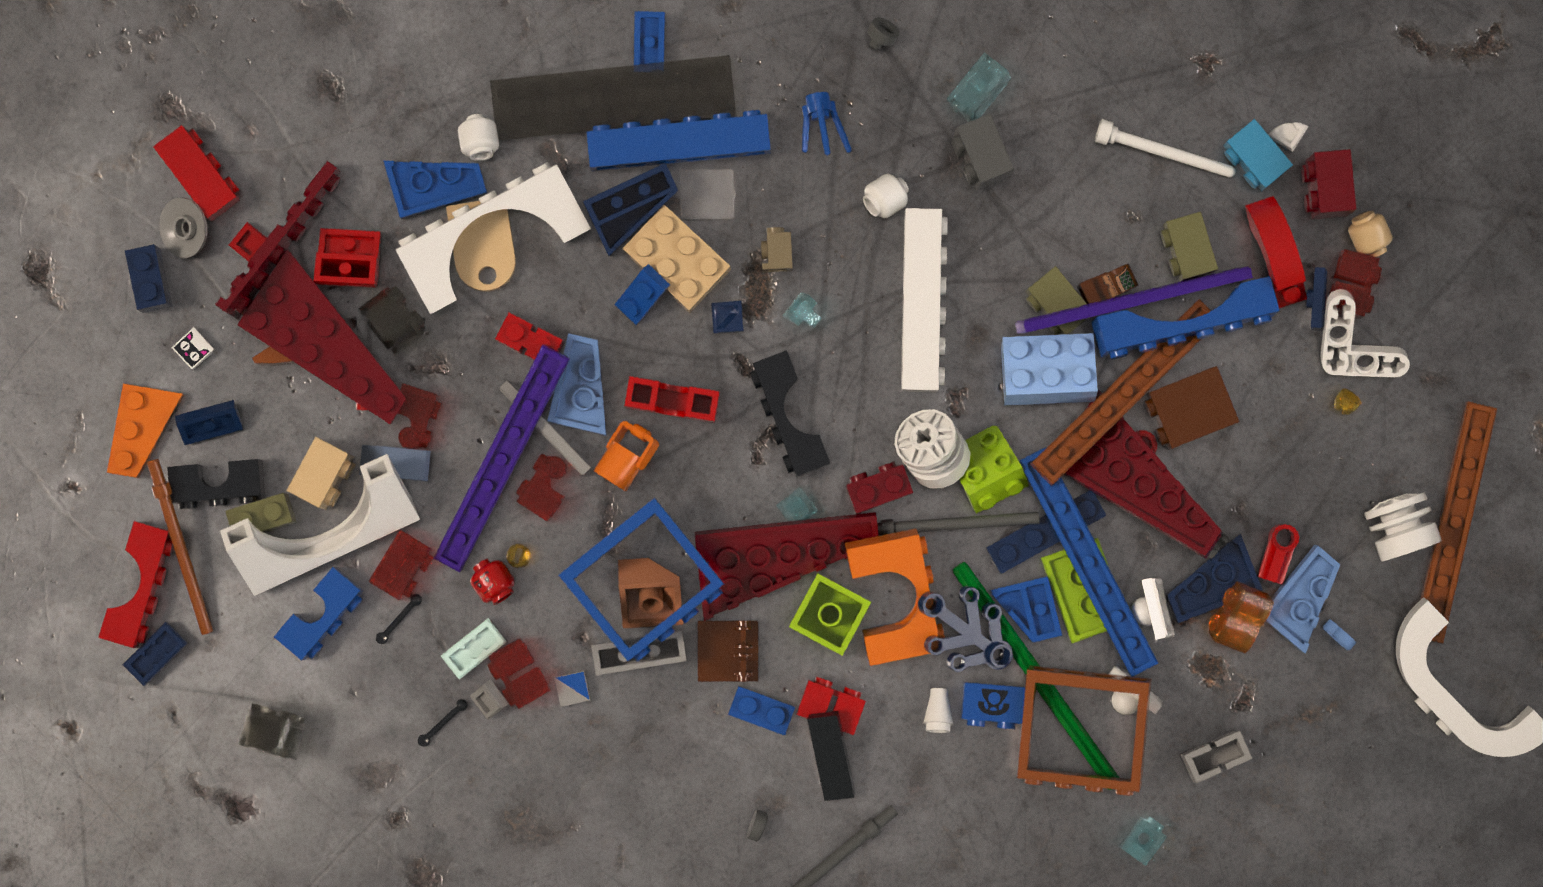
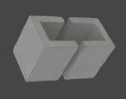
[1180,730,1253,783]

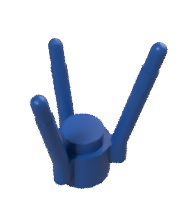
[802,92,852,156]

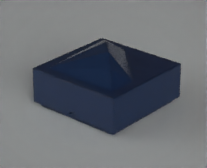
[711,301,744,334]

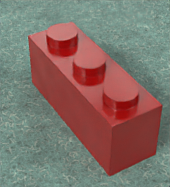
[153,125,240,222]

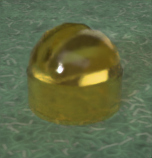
[1334,388,1361,415]
[506,544,531,568]

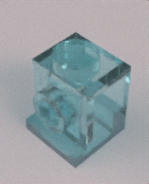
[1119,817,1167,866]

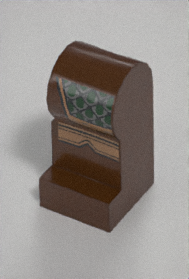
[1077,263,1139,304]

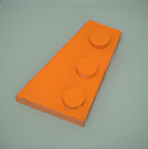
[107,383,184,478]

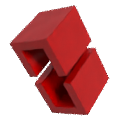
[495,312,565,361]
[796,676,866,735]

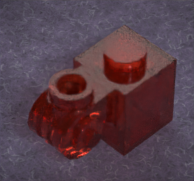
[398,383,442,449]
[516,453,567,522]

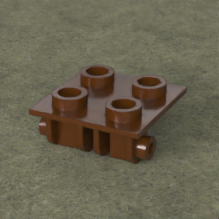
[698,621,758,682]

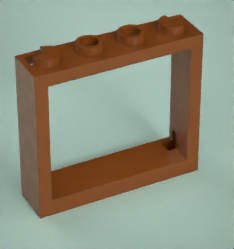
[1017,665,1152,796]

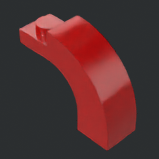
[1245,196,1307,308]

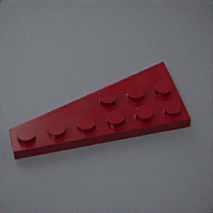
[1064,390,1222,559]

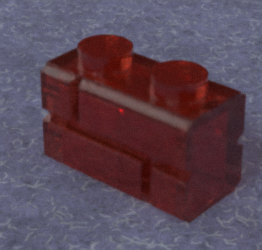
[368,530,434,601]

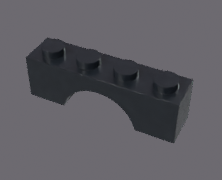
[750,350,830,478]

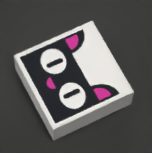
[172,327,215,370]

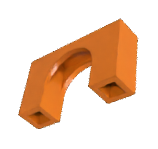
[845,528,945,666]

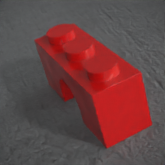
[624,376,720,424]

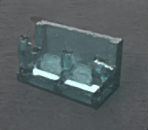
[947,53,1011,122]

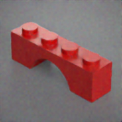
[98,521,174,648]

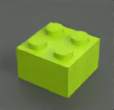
[789,573,871,656]

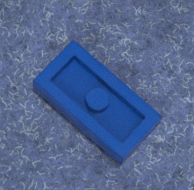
[634,11,665,72]
[614,264,670,325]
[728,686,795,736]

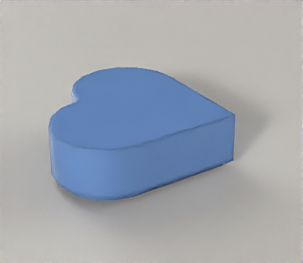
[1323,619,1357,651]

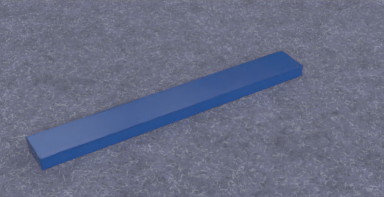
[1019,447,1158,677]

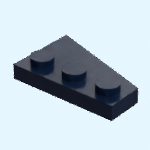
[1166,534,1263,623]

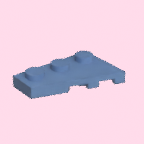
[547,333,607,436]
[1257,545,1340,654]

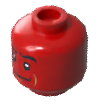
[470,558,515,605]

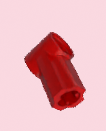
[1257,524,1299,585]

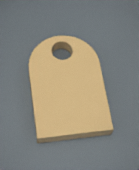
[446,201,516,292]

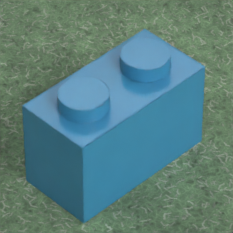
[1223,119,1293,192]

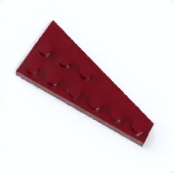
[215,161,341,320]
[237,249,408,425]
[694,512,878,621]

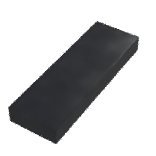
[807,711,855,801]

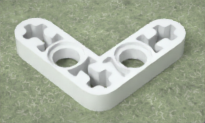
[1320,289,1410,378]

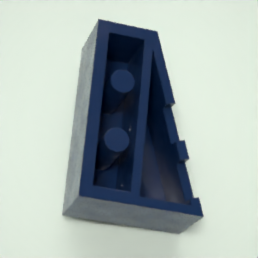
[583,163,678,256]

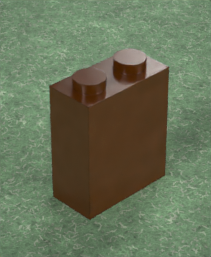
[1144,366,1240,450]

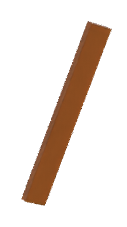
[1030,299,1211,486]
[1421,401,1497,644]

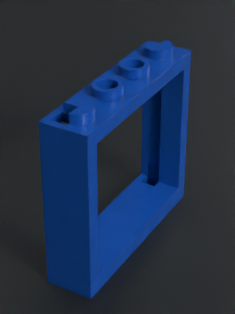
[559,498,724,662]

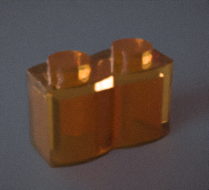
[1208,581,1274,653]

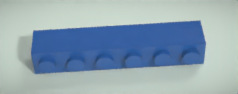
[586,110,771,171]

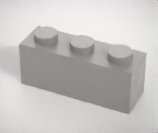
[591,631,687,676]

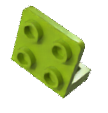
[959,426,1029,514]

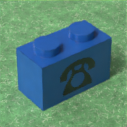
[960,682,1025,729]

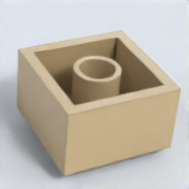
[287,437,356,510]

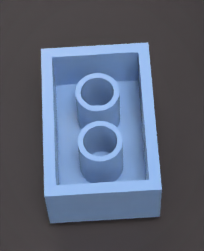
[1001,333,1098,406]

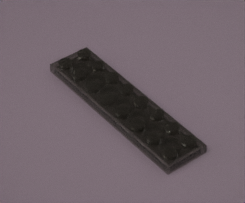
[490,55,736,140]

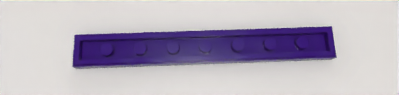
[1015,266,1253,333]
[433,344,571,572]

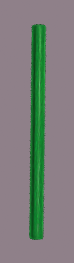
[953,562,1120,790]

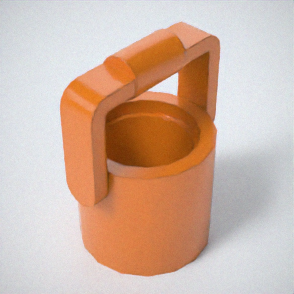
[593,421,659,492]

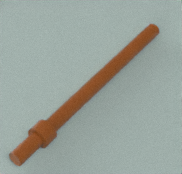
[147,459,213,635]

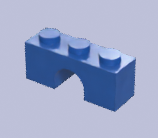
[274,567,364,660]

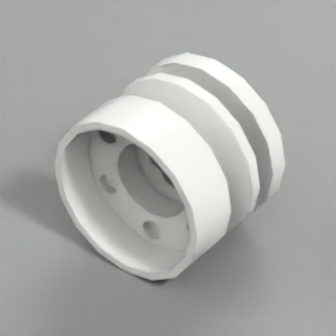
[894,409,971,488]
[1364,492,1442,561]

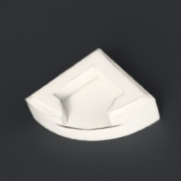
[1268,122,1308,153]

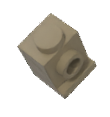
[761,227,793,273]

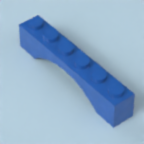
[1091,276,1280,359]

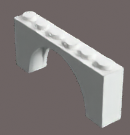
[395,162,591,314]
[220,454,420,596]

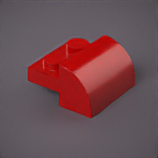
[313,228,382,288]

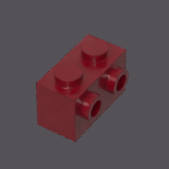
[845,461,913,514]

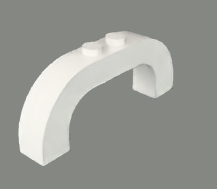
[1396,597,1543,757]

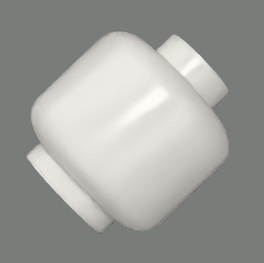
[458,114,499,161]
[863,173,909,218]

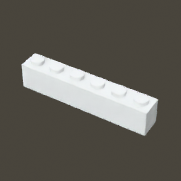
[901,208,947,392]

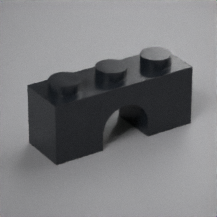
[167,459,265,509]

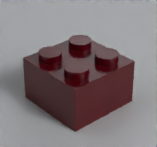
[1301,149,1357,220]

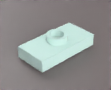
[441,618,507,680]

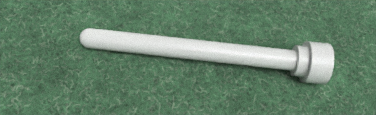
[1095,119,1236,178]

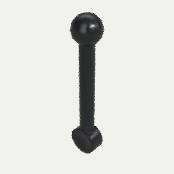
[376,594,422,644]
[418,699,468,747]

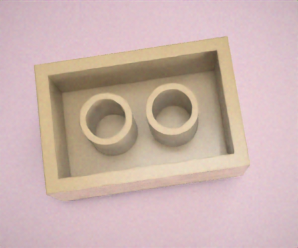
[623,205,731,313]

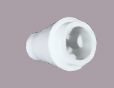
[923,688,954,733]

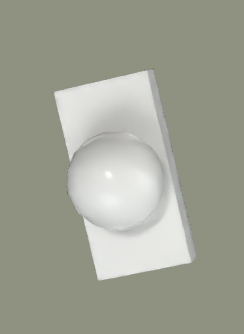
[1130,578,1175,639]
[1109,665,1163,715]

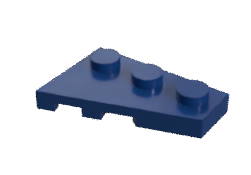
[383,161,488,219]

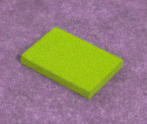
[1040,538,1109,643]

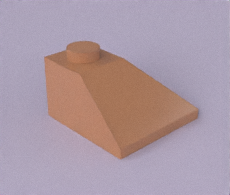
[618,558,683,629]

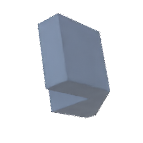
[359,445,431,481]

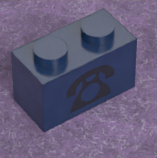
[125,244,173,313]

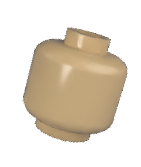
[1348,211,1393,258]

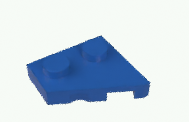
[991,576,1062,642]

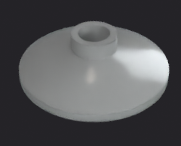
[159,197,207,258]

